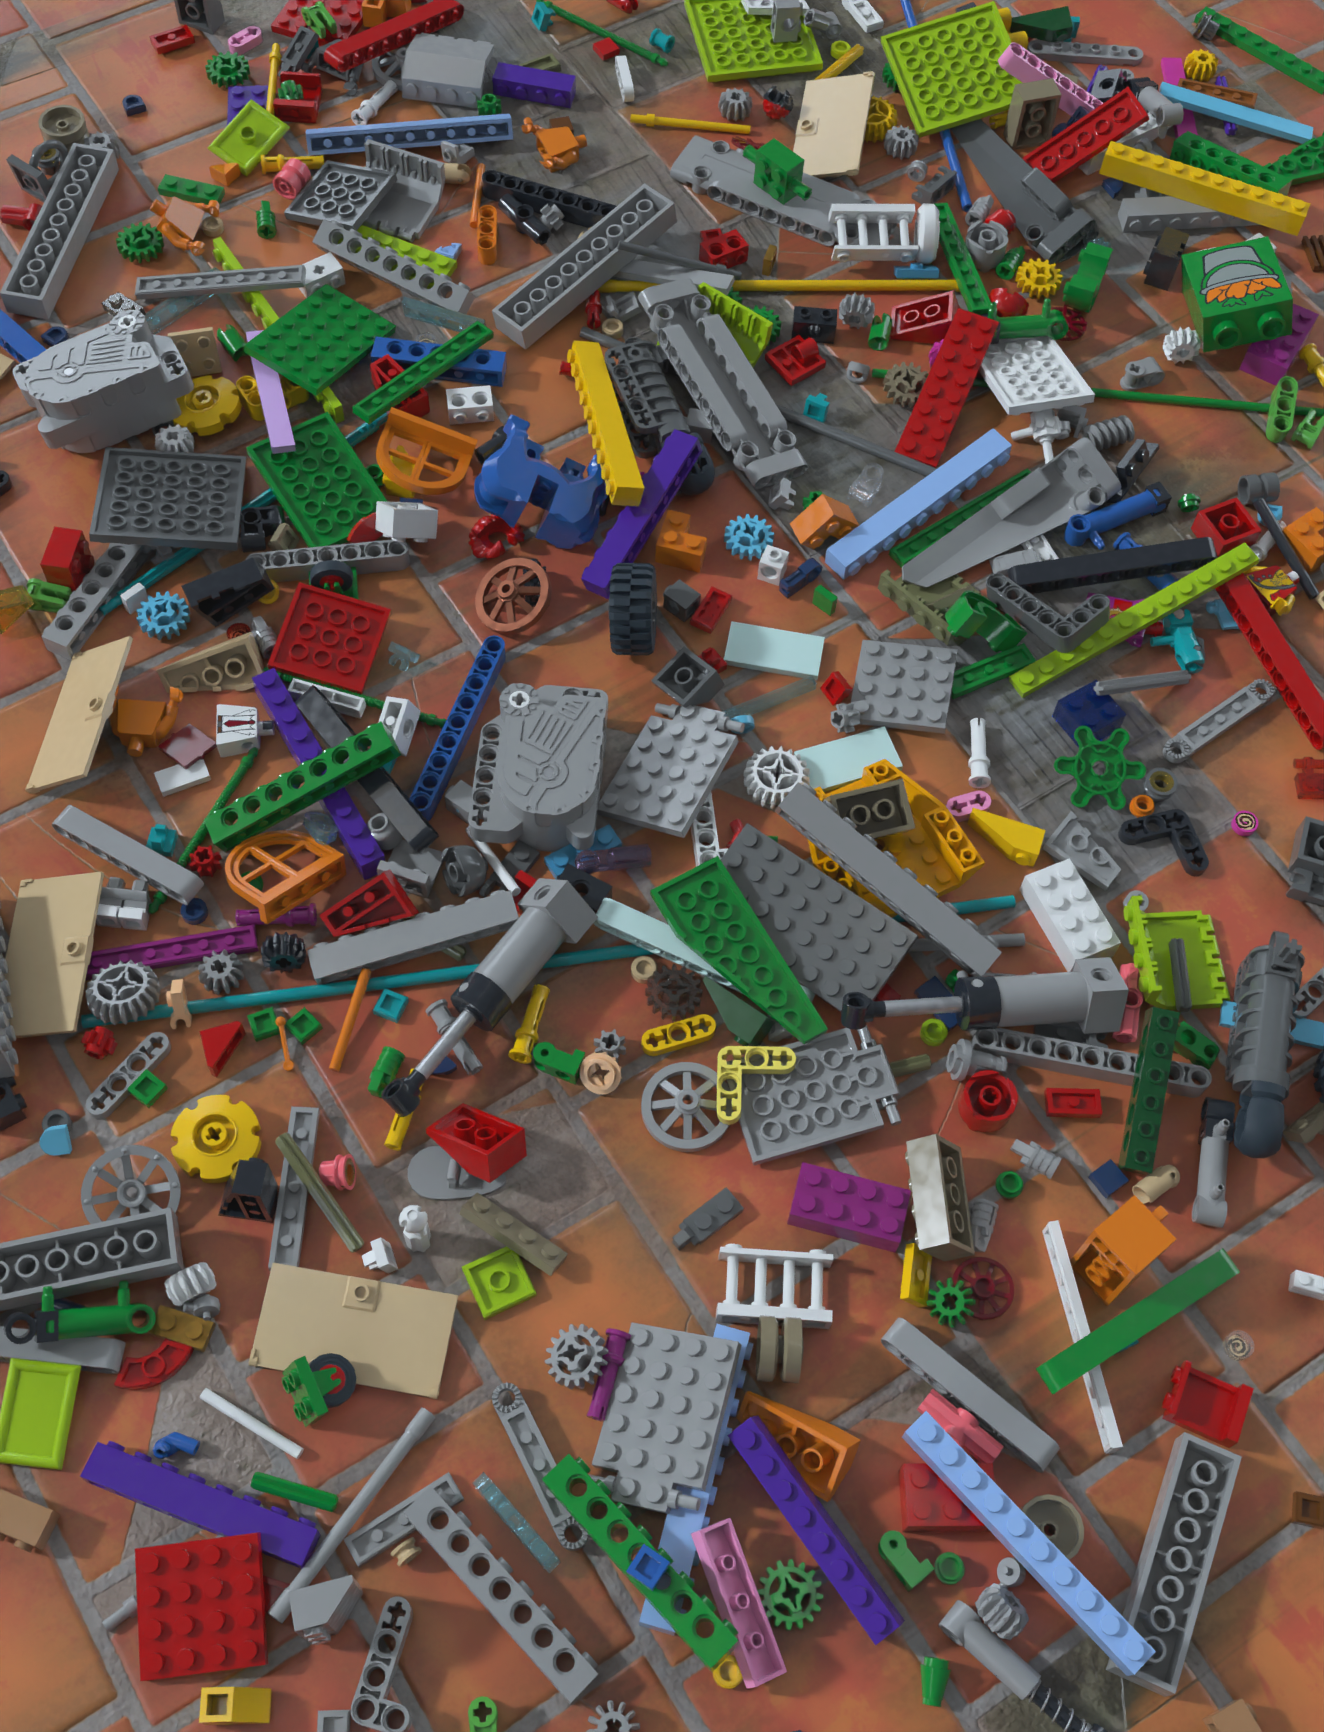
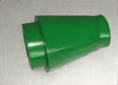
[920,1656,951,1707]

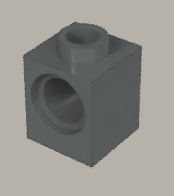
[663,579,701,623]

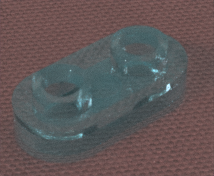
[303,811,338,845]

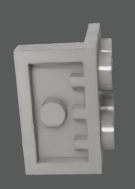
[377,840,443,898]

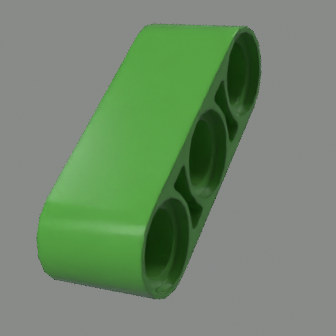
[1266,376,1298,443]

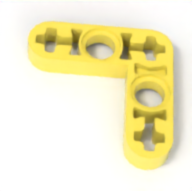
[717,1046,796,1125]

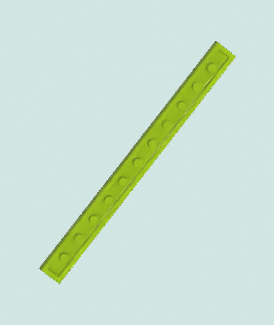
[212,237,345,423]
[1009,543,1259,698]

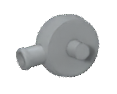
[183,1294,221,1321]
[997,1557,1026,1589]

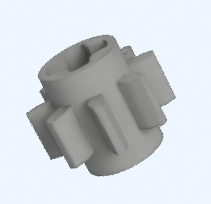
[539,204,565,231]
[831,703,860,733]
[594,1029,626,1063]

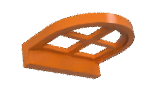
[376,407,478,495]
[225,830,347,925]

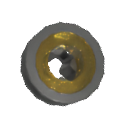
[1192,11,1220,40]
[32,145,60,175]
[1143,768,1178,803]

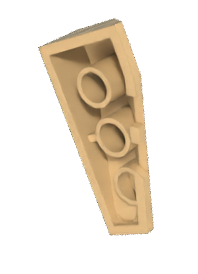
[157,632,265,693]

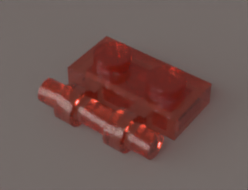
[1293,757,1324,799]

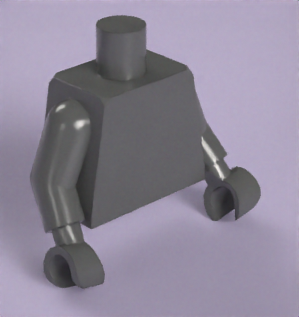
[301,39,364,96]

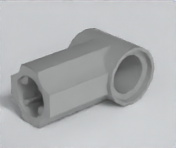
[803,8,842,39]

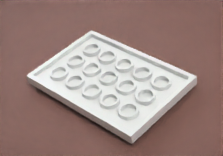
[979,336,1095,415]

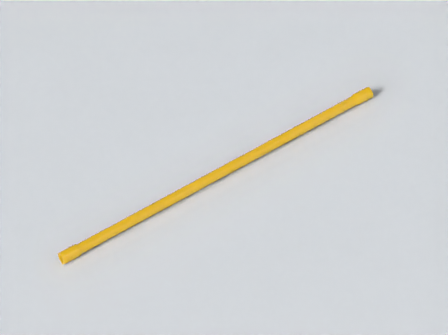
[597,279,960,293]

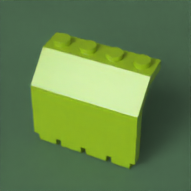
[657,282,773,368]
[1124,895,1231,1010]

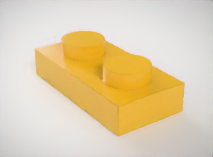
[900,1243,932,1308]

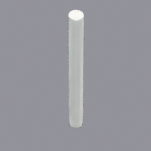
[466,826,521,896]
[200,1388,304,1459]

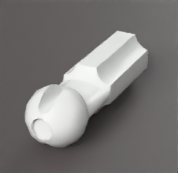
[399,1205,431,1252]

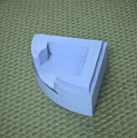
[435,243,462,260]

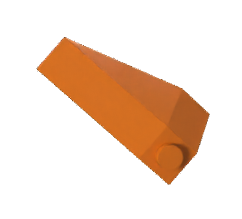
[737,1391,861,1502]

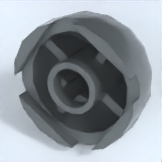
[441,845,488,897]

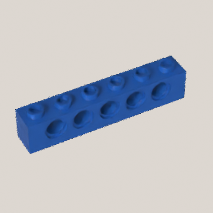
[371,337,507,387]

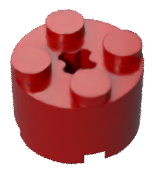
[958,1070,1018,1133]

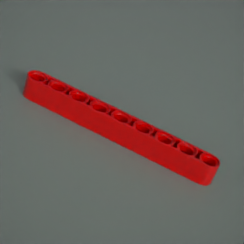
[324,0,464,72]
[1215,573,1324,750]

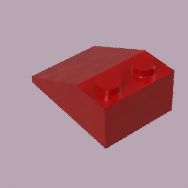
[890,291,961,344]
[426,1103,527,1183]

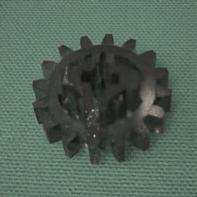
[645,964,703,1021]

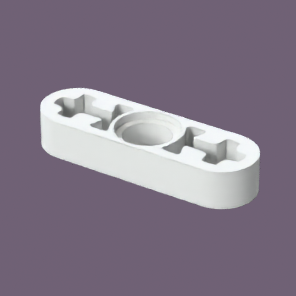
[615,55,634,102]

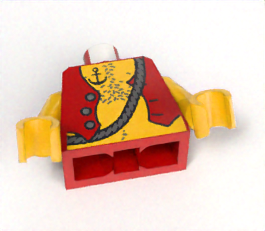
[1243,565,1299,616]

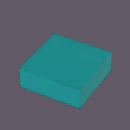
[373,988,409,1024]

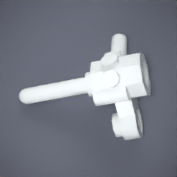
[1011,409,1071,464]

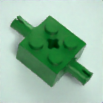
[743,138,812,205]

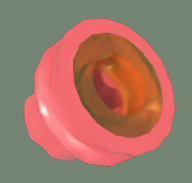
[319,1154,356,1191]

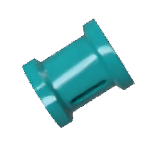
[649,28,675,54]

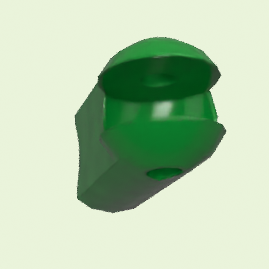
[868,313,893,351]
[217,324,249,362]

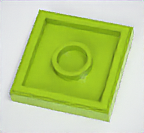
[462,1246,537,1320]

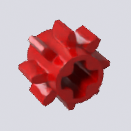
[189,845,222,878]
[81,1026,118,1060]

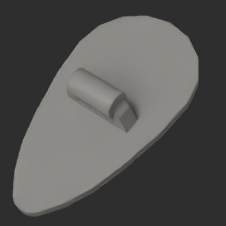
[408,1146,506,1200]

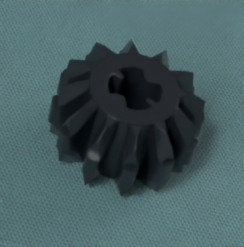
[261,931,306,974]

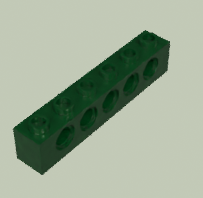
[1118,1007,1180,1175]

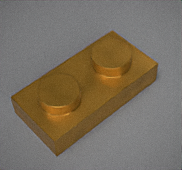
[149,1305,216,1352]

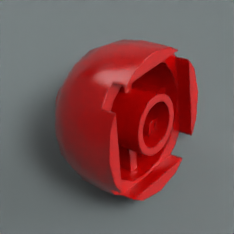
[988,288,1029,317]

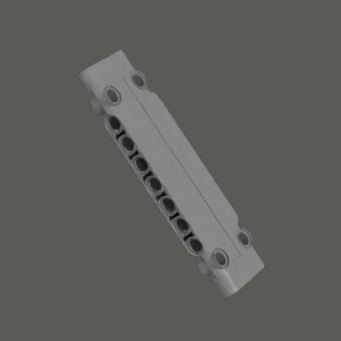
[670,135,897,246]
[638,278,809,489]

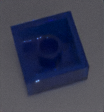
[1052,680,1126,748]

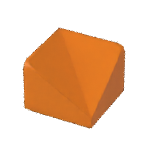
[209,163,241,187]

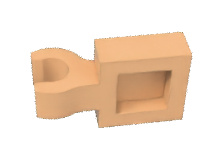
[166,979,192,1029]

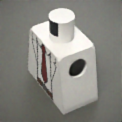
[216,704,275,757]

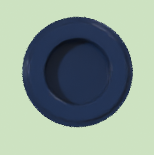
[181,898,208,925]

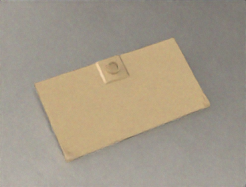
[793,71,875,178]
[25,636,133,794]
[4,871,104,1038]
[249,1263,458,1399]

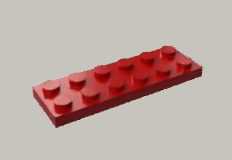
[1022,87,1150,183]

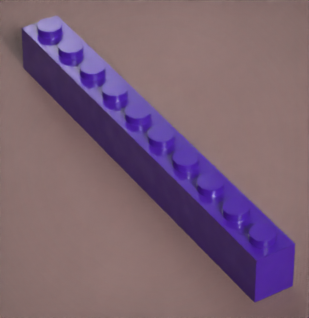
[252,668,386,881]

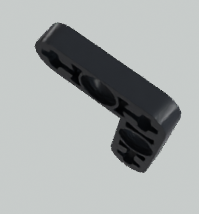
[1118,809,1209,877]

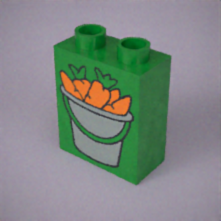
[1181,236,1293,353]

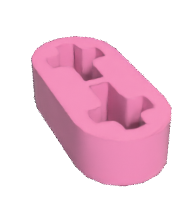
[228,26,263,55]
[946,791,991,822]

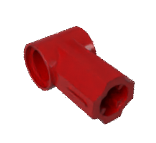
[0,203,42,231]

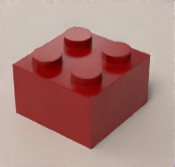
[1191,497,1262,557]
[40,526,94,592]

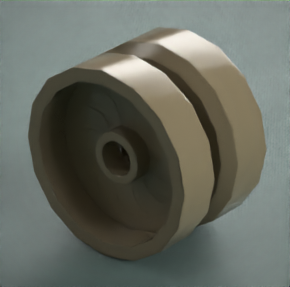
[38,105,89,153]
[756,1315,803,1384]
[1020,1494,1084,1560]

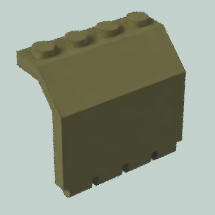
[878,569,991,646]

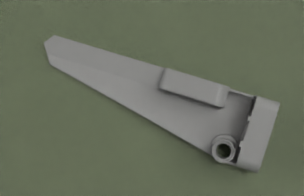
[902,437,1121,588]

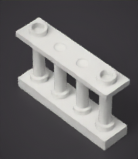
[828,204,919,262]
[716,1244,833,1329]

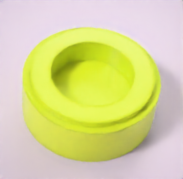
[830,40,851,59]

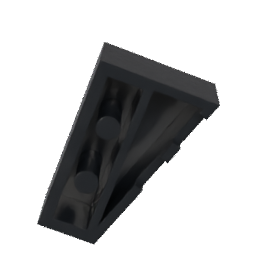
[1143,227,1190,291]
[181,557,274,627]
[218,1158,279,1223]

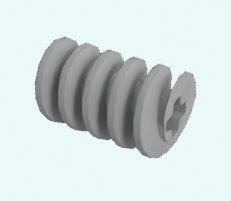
[1083,415,1135,451]

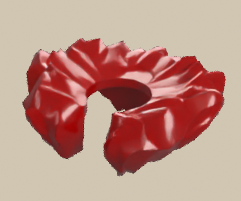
[468,514,525,559]

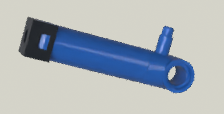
[1064,481,1172,550]

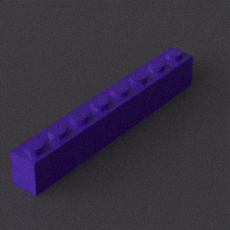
[581,429,702,599]
[727,1415,905,1645]
[80,1441,321,1569]

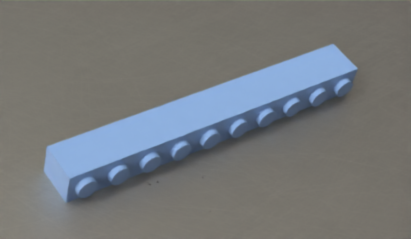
[306,114,513,156]
[825,428,1012,580]
[639,1324,753,1636]
[902,1411,1156,1676]

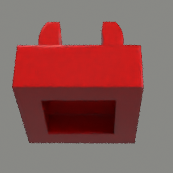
[698,647,727,674]
[820,671,853,706]

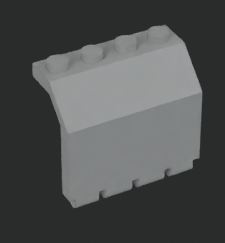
[402,33,494,108]
[362,139,445,242]

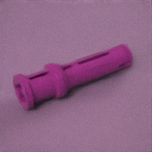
[235,903,317,927]
[587,1328,631,1421]

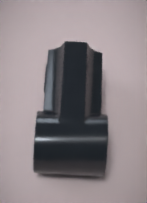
[475,426,507,466]

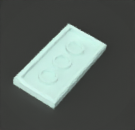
[724,621,825,680]
[793,726,903,792]

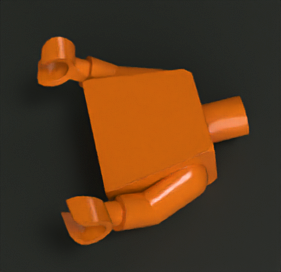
[521,117,587,173]
[150,197,220,256]
[109,685,184,757]

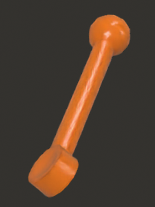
[275,1016,294,1071]

